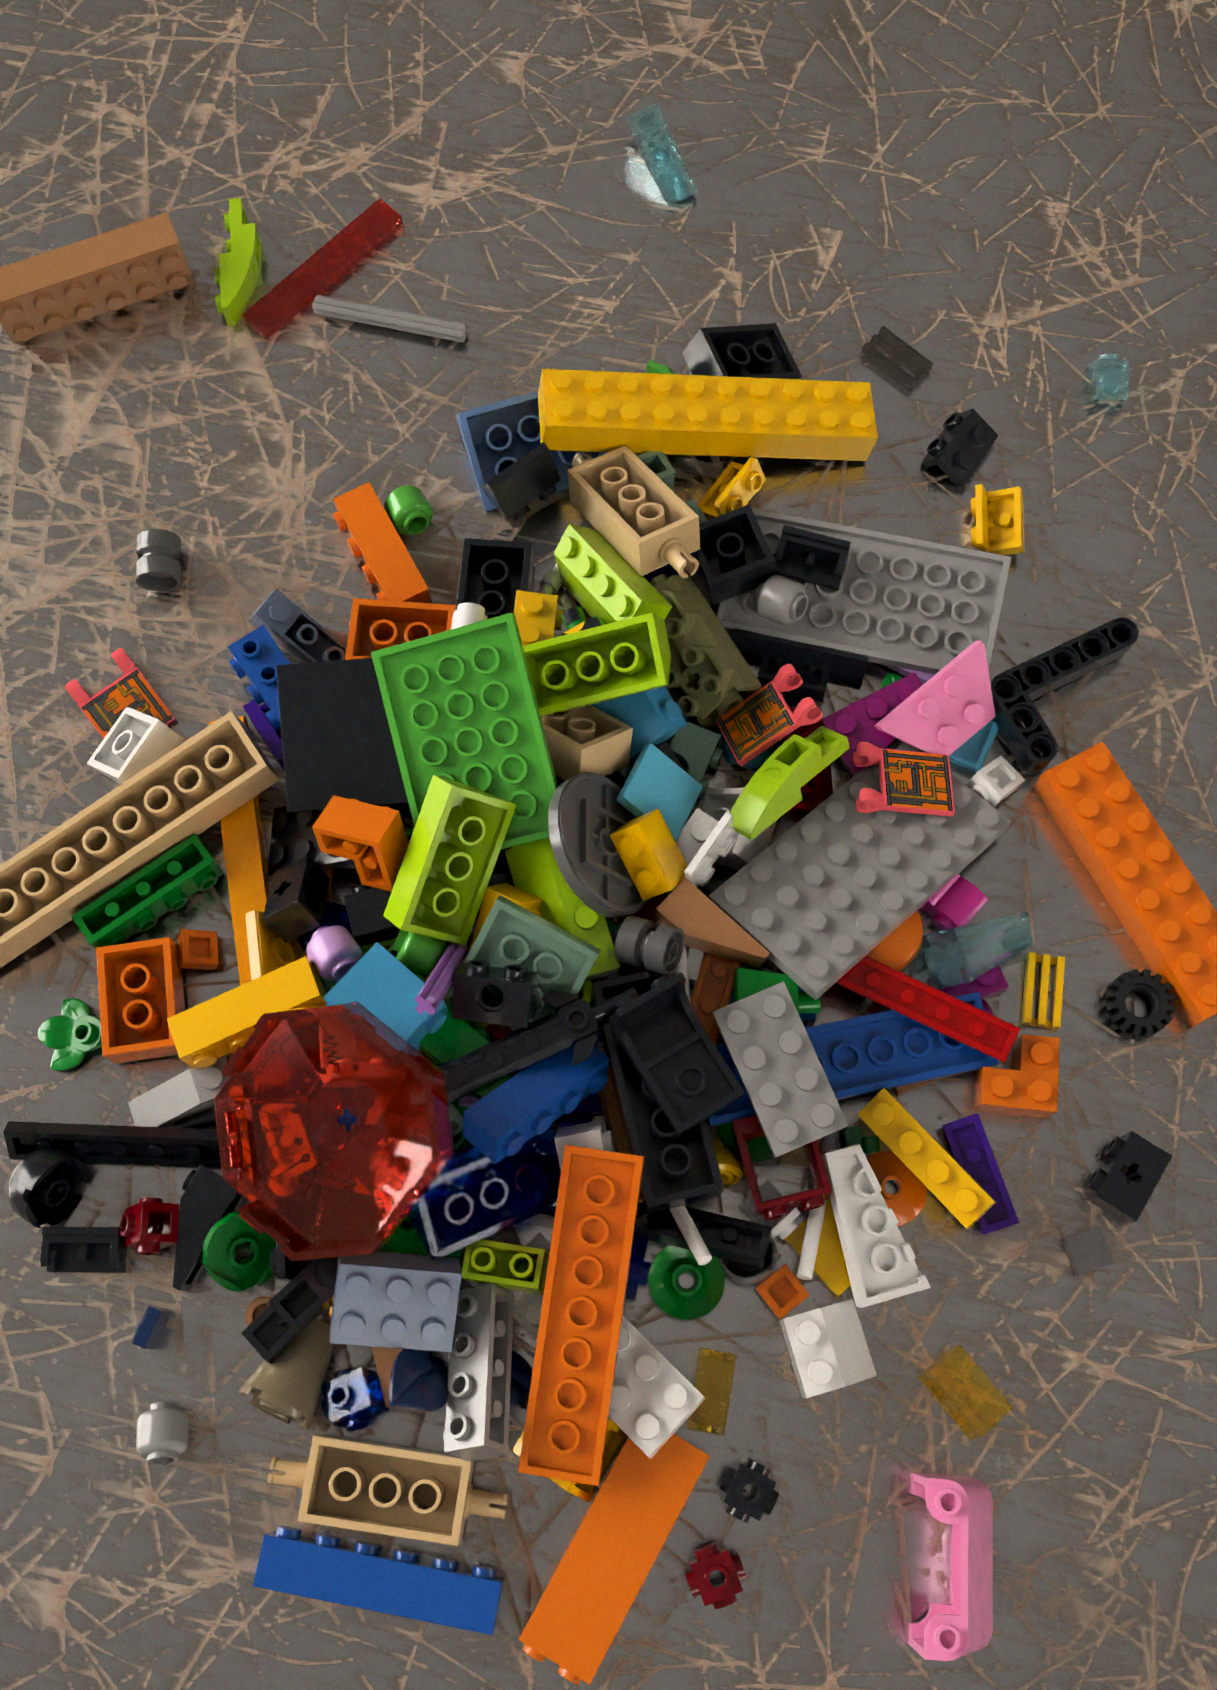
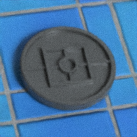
[548,772,650,918]

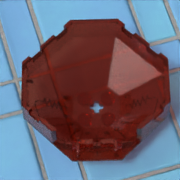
[214,1001,454,1261]

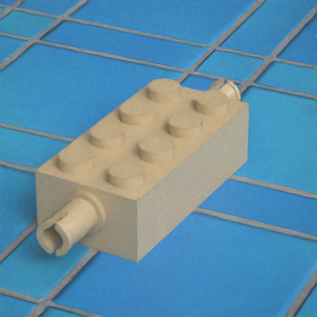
[567,445,700,578]
[267,1434,509,1546]

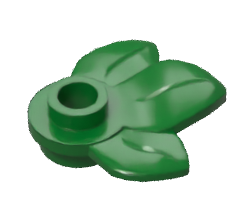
[38,998,102,1071]

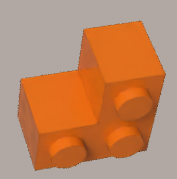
[312,795,409,892]
[972,1034,1060,1119]

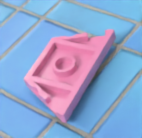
[874,641,996,756]

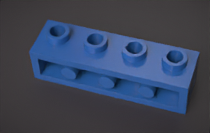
[227,625,290,731]
[463,1044,610,1164]

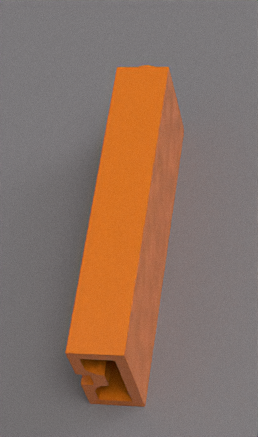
[518,1434,710,1685]

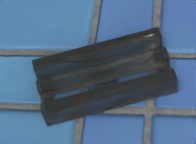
[861,326,933,390]

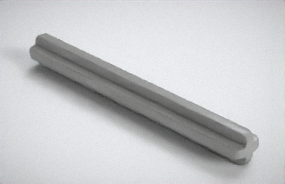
[313,295,468,342]

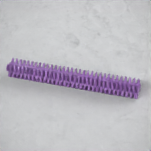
[415,941,470,1016]

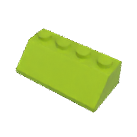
[554,524,672,624]
[523,612,671,717]
[383,775,516,945]
[505,838,620,982]

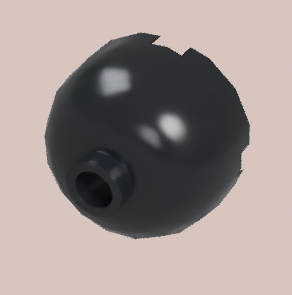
[7,1149,88,1228]

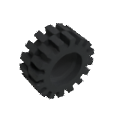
[1102,969,1176,1039]

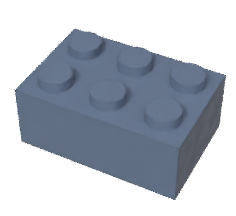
[330,1248,462,1352]

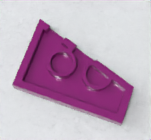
[821,672,922,778]

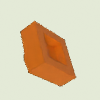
[177,929,219,970]
[754,1264,810,1320]

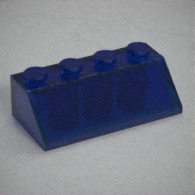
[396,1127,561,1260]

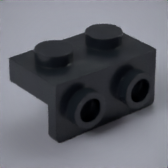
[922,408,998,487]

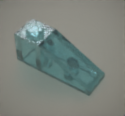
[627,102,697,206]
[921,912,1033,989]

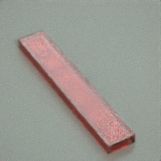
[242,198,403,340]

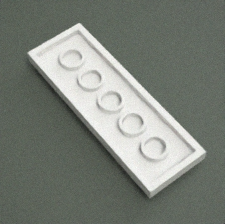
[500,1232,706,1459]

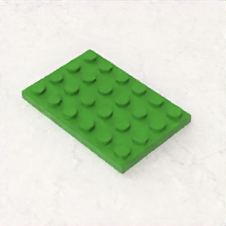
[371,613,558,850]

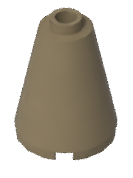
[238,1314,334,1430]

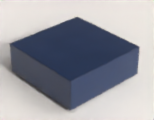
[132,1306,172,1349]

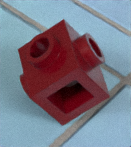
[119,1197,179,1256]
[685,1542,747,1609]

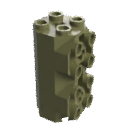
[649,574,762,728]

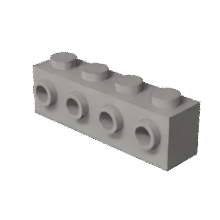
[443,1283,514,1462]

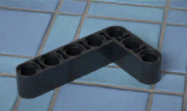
[990,617,1139,774]

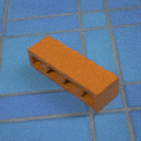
[332,482,432,603]

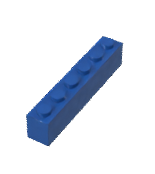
[253,1526,505,1635]

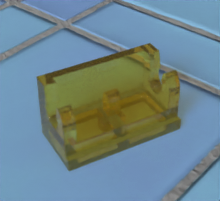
[918,1344,1013,1440]
[686,1347,737,1436]

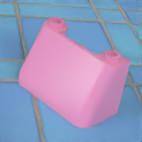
[908,1473,993,1661]

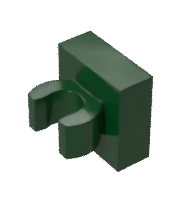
[839,1126,880,1153]

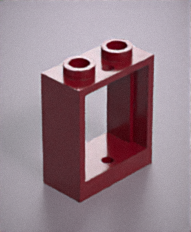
[731,1115,832,1221]

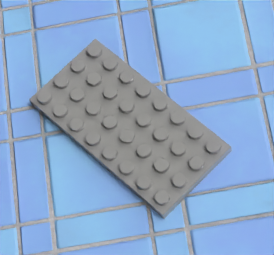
[717,508,1011,675]
[708,740,1011,1000]

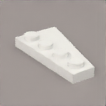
[821,1144,931,1308]

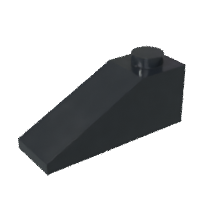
[172,1164,247,1292]

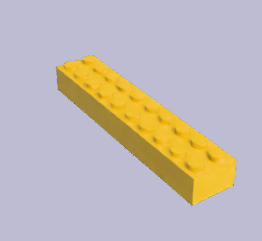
[538,369,878,461]

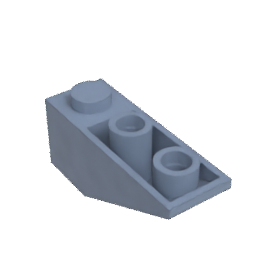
[248,588,346,663]

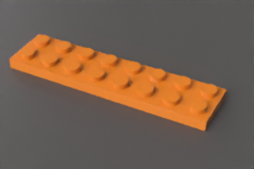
[518,1144,645,1486]

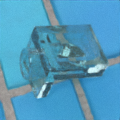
[1089,354,1130,401]

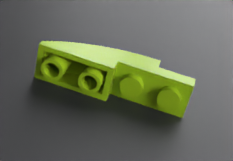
[214,198,262,327]
[730,726,850,840]
[461,1237,550,1295]

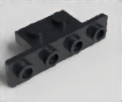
[731,628,868,702]

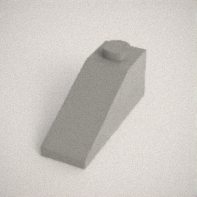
[128,1055,243,1127]

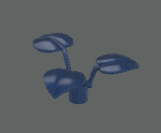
[389,1286,533,1412]

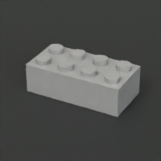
[712,981,848,1158]

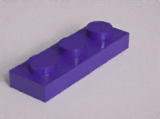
[942,1113,1019,1235]

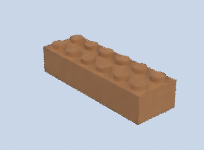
[0,212,195,343]

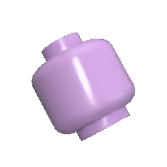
[306,925,362,981]

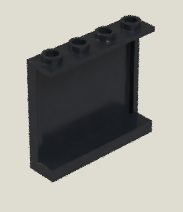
[276,658,408,813]

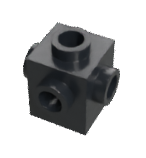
[718,1458,779,1523]

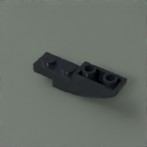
[241,1251,339,1363]

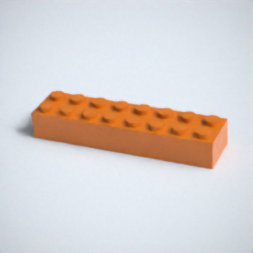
[1033,741,1217,1029]

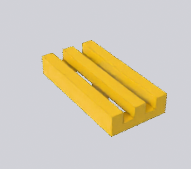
[1021,952,1065,1030]

